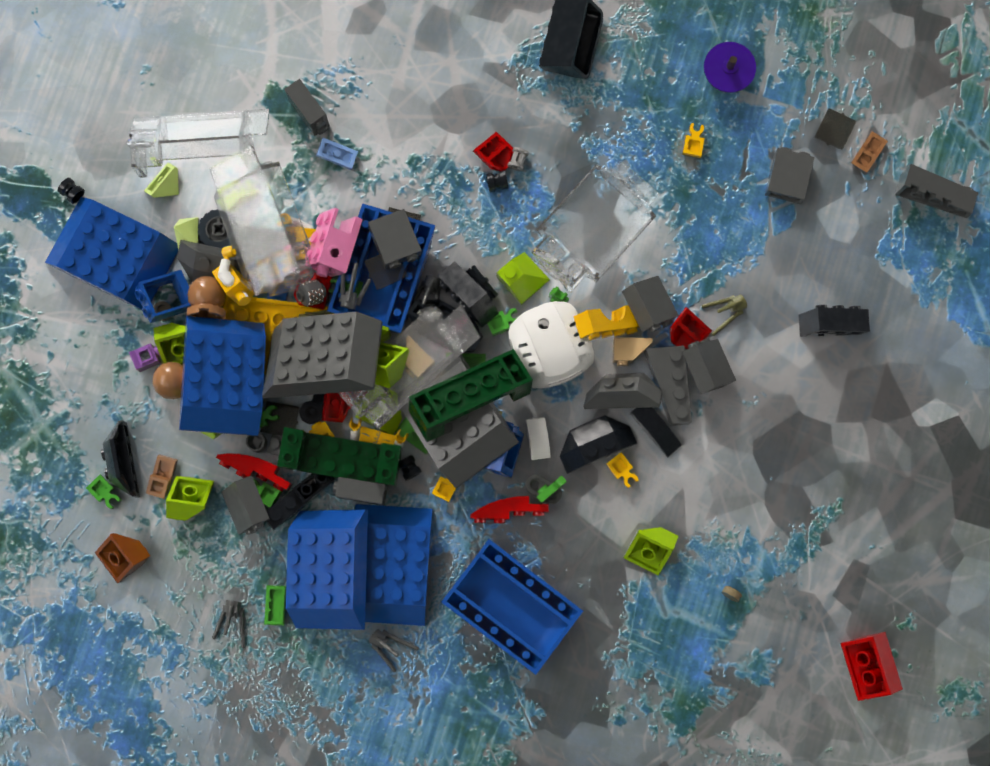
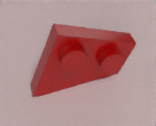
[322,391,362,423]

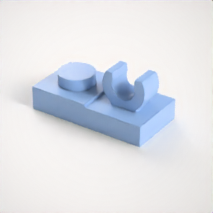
[316,138,358,170]

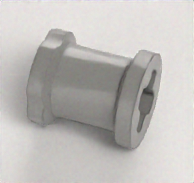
[507,147,529,171]

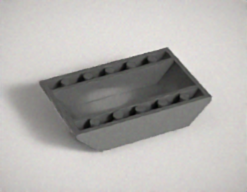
[262,312,383,399]
[399,350,519,488]

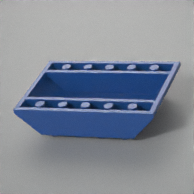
[45,197,179,310]
[327,203,435,334]
[179,316,266,436]
[355,504,433,626]
[286,510,368,630]
[441,539,583,675]

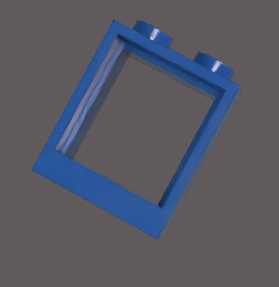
[135,270,191,323]
[485,421,524,478]

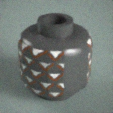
[296,280,326,307]

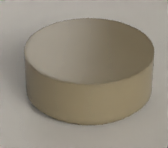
[153,301,172,321]
[721,586,742,602]

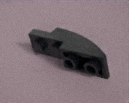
[266,474,335,531]

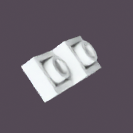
[525,417,551,460]

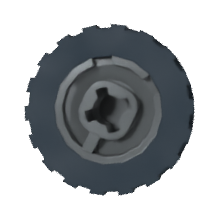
[198,209,241,249]

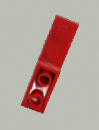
[216,453,293,492]
[470,496,549,524]

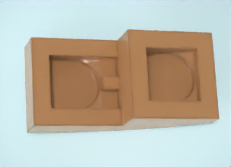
[851,131,888,173]
[146,454,178,499]

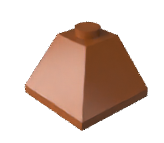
[95,533,151,583]

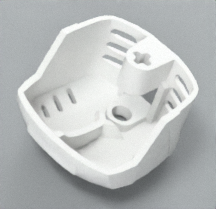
[508,301,594,389]

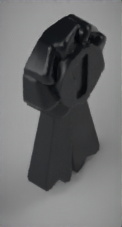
[299,394,325,425]

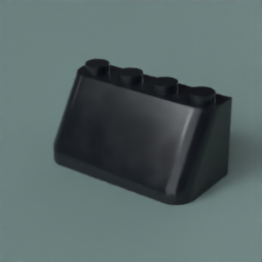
[539,0,603,79]

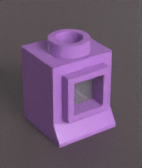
[129,343,161,372]

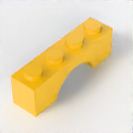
[573,305,640,340]

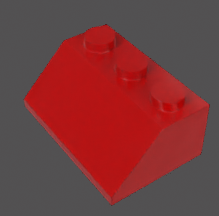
[840,632,903,701]

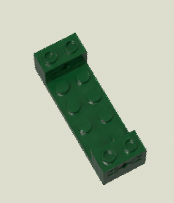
[408,349,533,442]
[277,427,403,487]

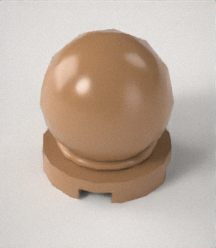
[187,276,226,319]
[152,362,183,400]

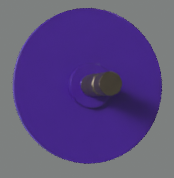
[704,42,756,93]

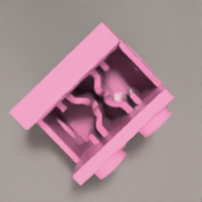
[305,208,363,277]

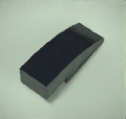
[630,407,682,458]

